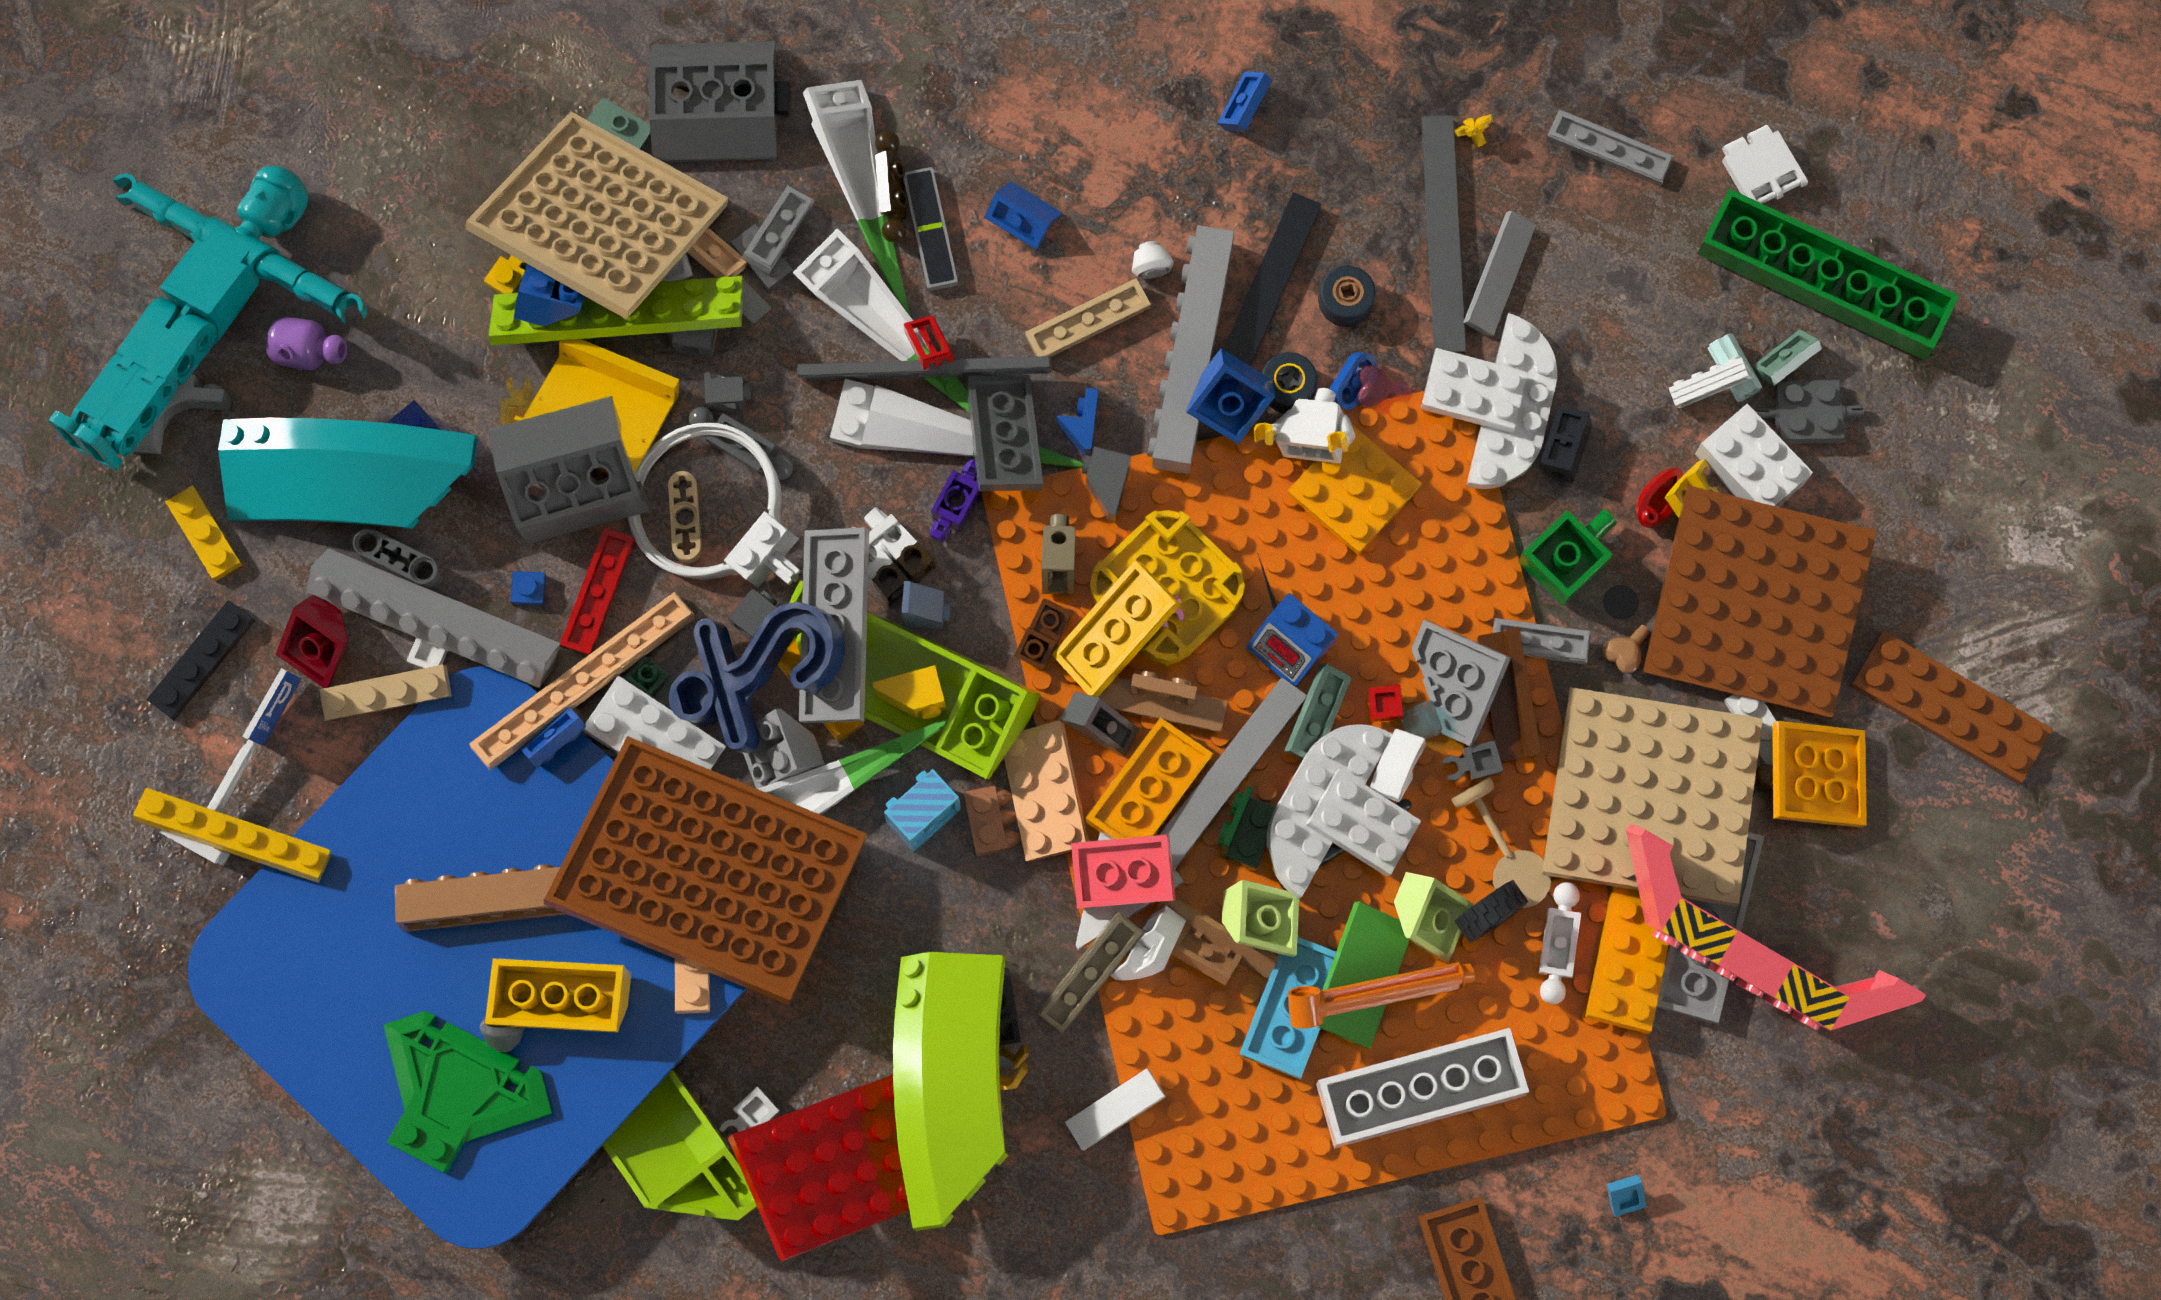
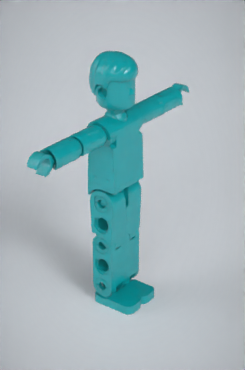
[48,165,367,471]

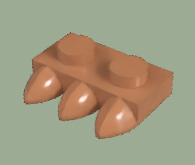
[964,786,1022,856]

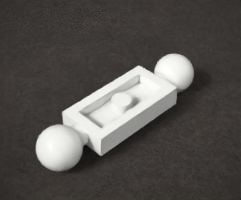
[1538,882,1581,1005]

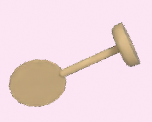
[1451,777,1551,908]

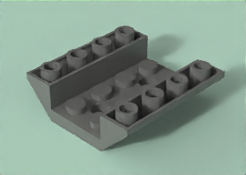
[649,41,777,163]
[488,396,650,544]

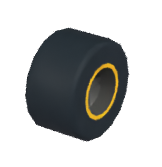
[1262,352,1318,413]

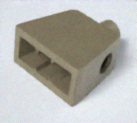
[1042,514,1075,595]

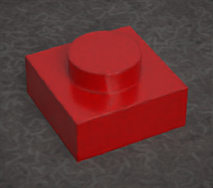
[1368,685,1404,722]

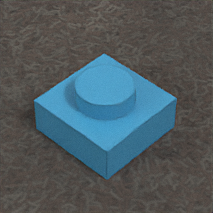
[1607,1175,1646,1217]

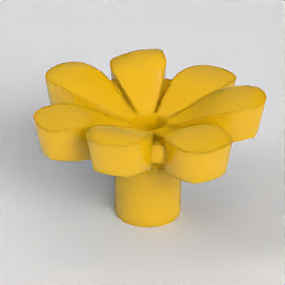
[1454,114,1493,147]

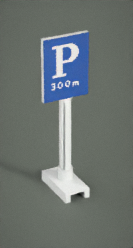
[159,668,302,866]

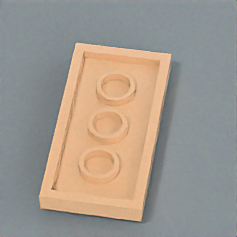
[1004,720,1089,862]

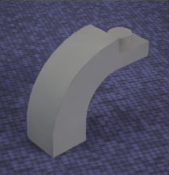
[133,375,231,454]

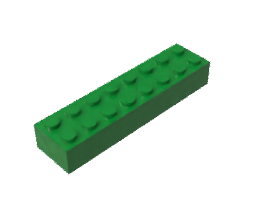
[1697,189,1959,361]

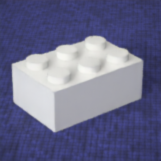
[1695,404,1813,507]

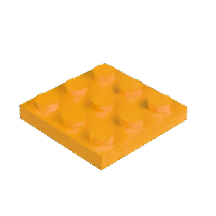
[1287,425,1422,556]
[1773,721,1867,827]

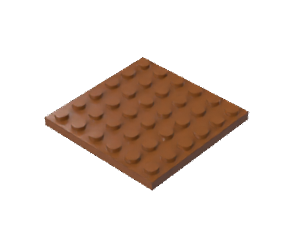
[1642,485,1877,718]

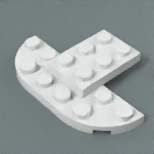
[1421,313,1557,489]
[1266,724,1421,899]

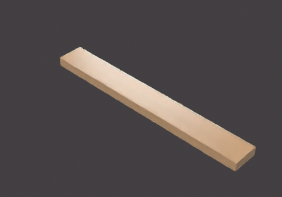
[469,592,695,771]

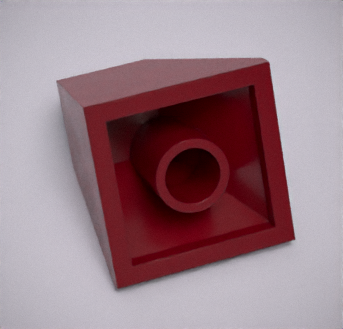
[275,595,348,688]

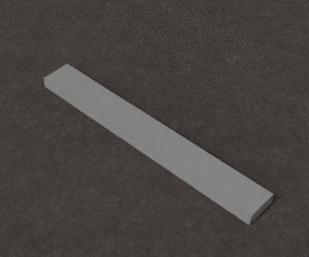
[1160,677,1307,872]

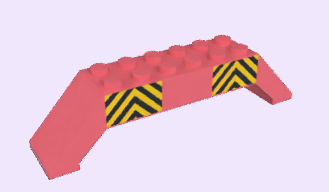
[1626,824,1926,1031]

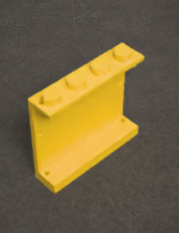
[514,339,679,476]

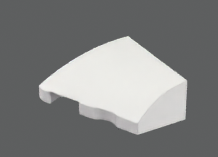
[1110,905,1186,980]

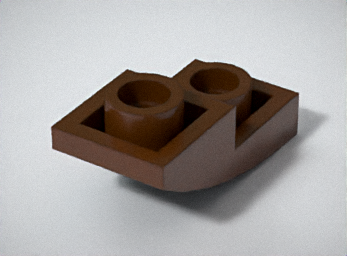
[1014,598,1073,670]

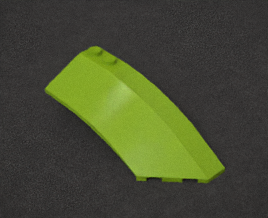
[789,580,1041,780]

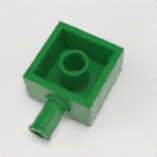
[1518,509,1617,607]

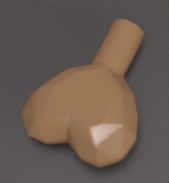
[1601,625,1651,673]

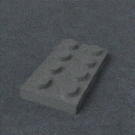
[966,375,1043,491]

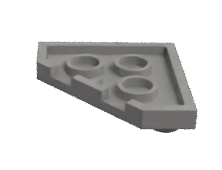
[1411,620,1511,746]

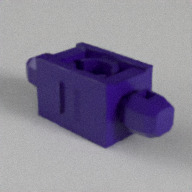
[930,459,982,543]

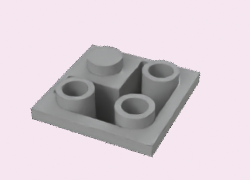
[743,708,825,789]

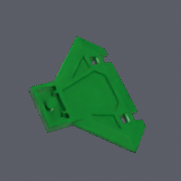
[383,1011,553,1175]

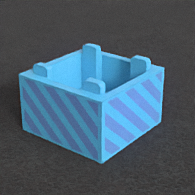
[884,769,961,852]

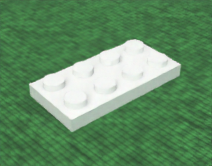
[582,676,726,770]

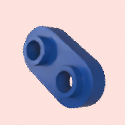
[1330,352,1377,410]

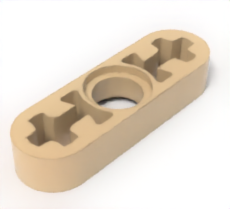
[668,471,702,564]

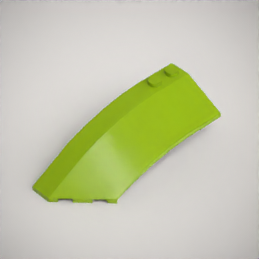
[893,952,1009,1231]
[603,1069,757,1221]

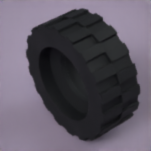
[1454,880,1529,943]

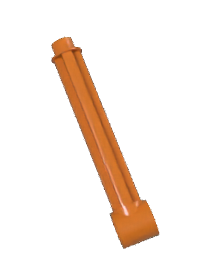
[1288,961,1475,1029]

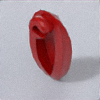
[1636,467,1683,528]

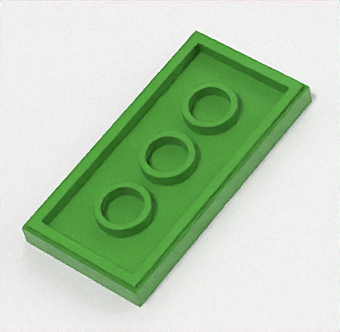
[1317,901,1410,1049]

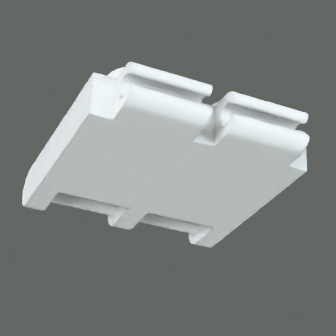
[1722,125,1808,204]

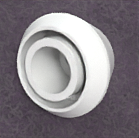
[1132,241,1174,279]

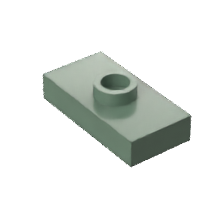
[587,97,651,151]
[1752,329,1822,386]

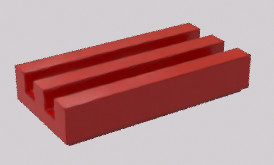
[904,315,954,370]

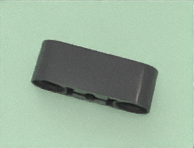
[353,528,443,591]

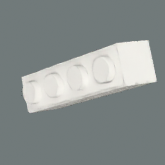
[1669,357,1753,408]

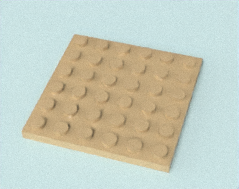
[466,112,728,319]
[1542,687,1763,907]

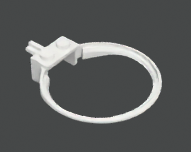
[628,423,801,588]

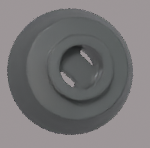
[480,1016,525,1052]

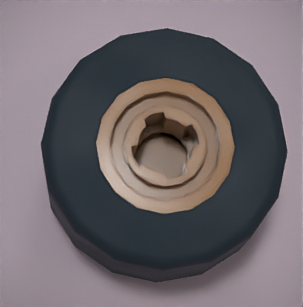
[1318,265,1376,327]

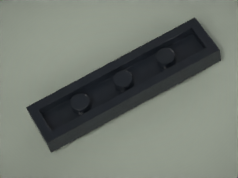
[146,600,255,721]

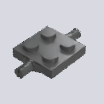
[1754,380,1864,444]

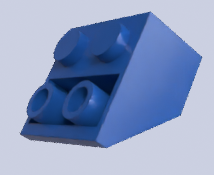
[514,264,585,326]

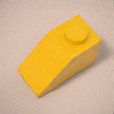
[873,665,947,720]

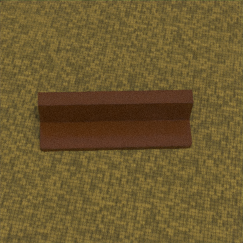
[1477,626,1541,762]

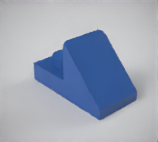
[1057,388,1098,457]

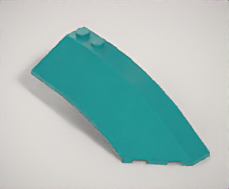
[218,418,478,529]

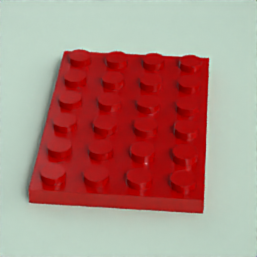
[728,1075,909,1262]

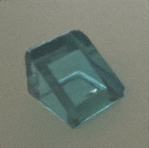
[1401,700,1442,739]

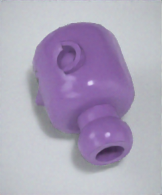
[266,316,347,371]

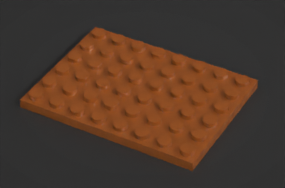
[544,736,867,1005]

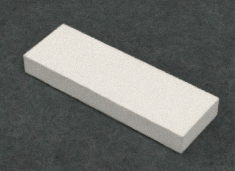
[1065,1068,1166,1151]

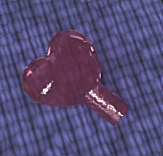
[1358,366,1408,407]

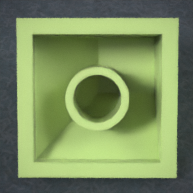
[1394,872,1473,963]
[1222,879,1299,957]

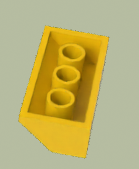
[485,958,632,1033]

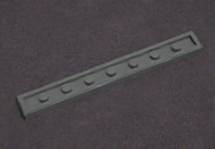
[1421,115,1466,355]
[797,356,1052,382]

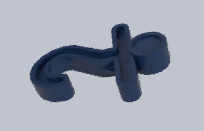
[669,602,845,753]

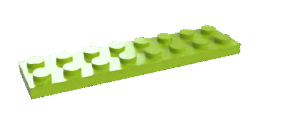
[489,276,744,346]

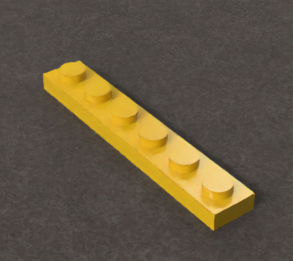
[133,787,331,883]

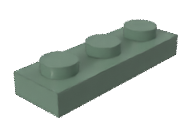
[1284,663,1352,760]

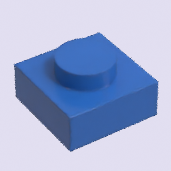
[510,571,546,606]

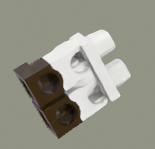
[851,507,936,607]

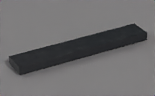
[1223,192,1322,367]

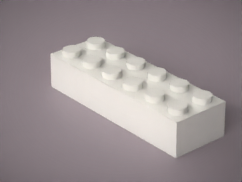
[1316,1028,1529,1148]

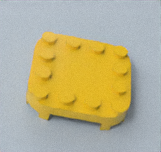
[1090,510,1245,666]

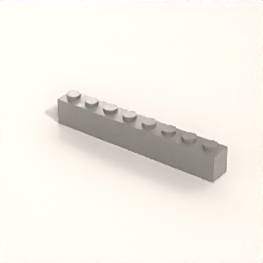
[1147,225,1234,474]
[307,548,560,688]

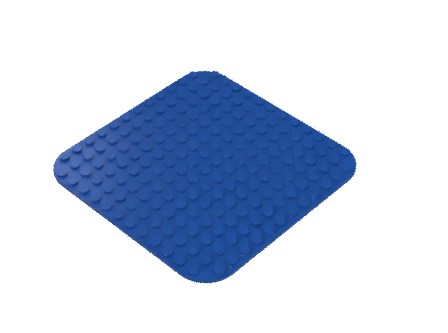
[188,666,748,1249]

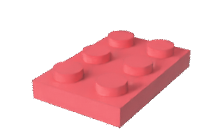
[1071,834,1176,909]

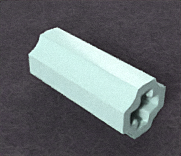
[1708,333,1763,402]

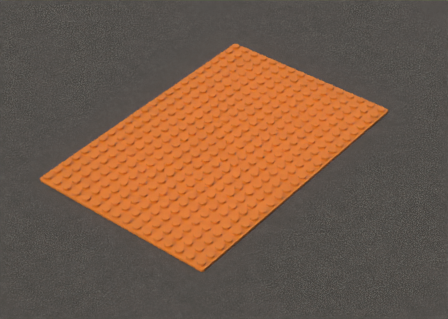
[982,391,1666,1235]

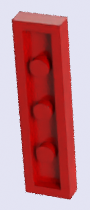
[560,527,635,656]

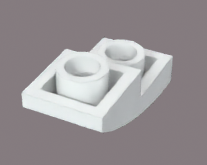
[1370,729,1426,802]

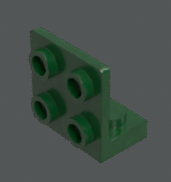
[1217,786,1275,871]

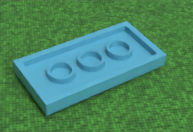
[1239,937,1336,1080]

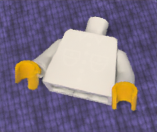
[1254,388,1355,464]

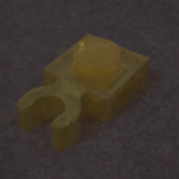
[499,377,533,426]

